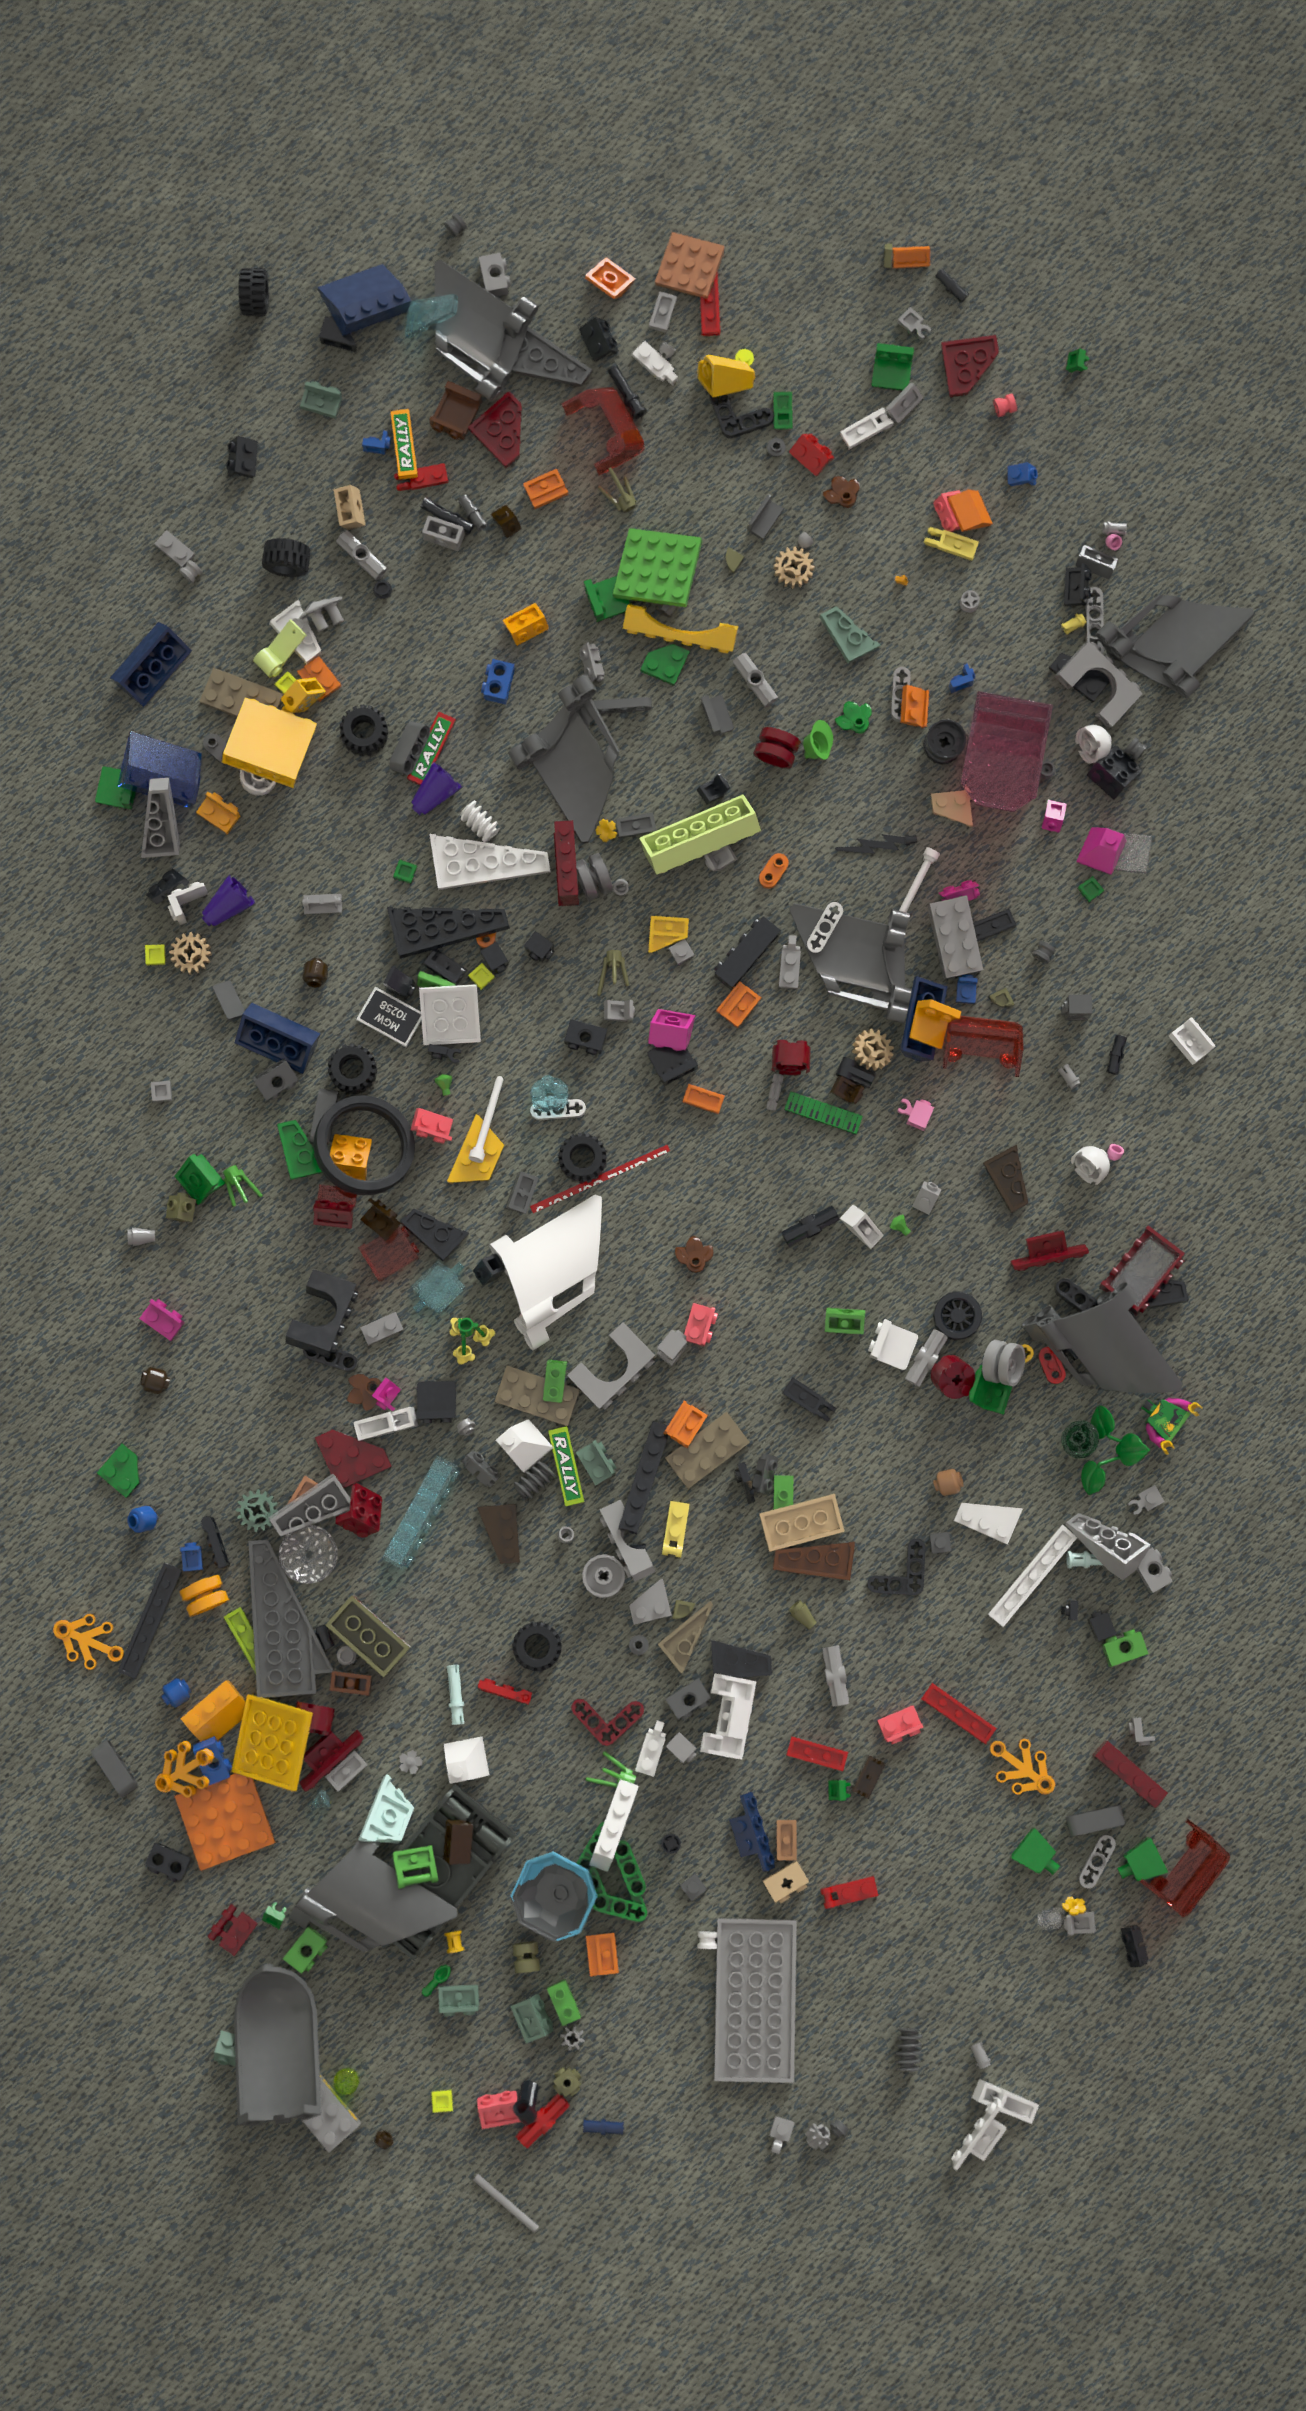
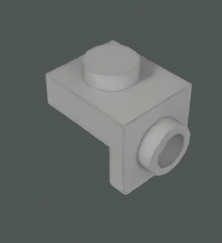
[704,845,737,871]
[604,1000,635,1022]
[912,1181,941,1215]
[1128,1717,1155,1746]
[1064,1912,1096,1936]

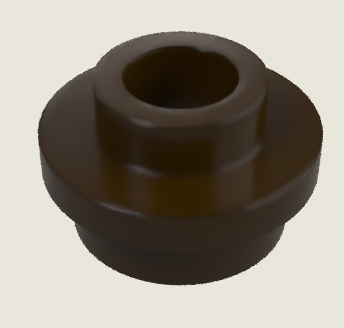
[374,2131,394,2150]

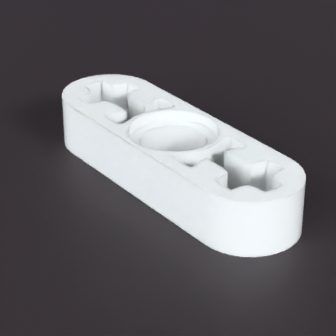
[807,902,843,953]
[530,1099,586,1120]

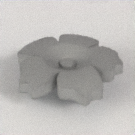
[399,1750,423,1774]

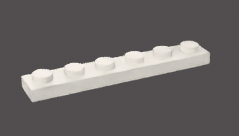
[988,1525,1077,1627]

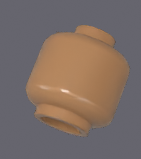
[934,1469,964,1496]

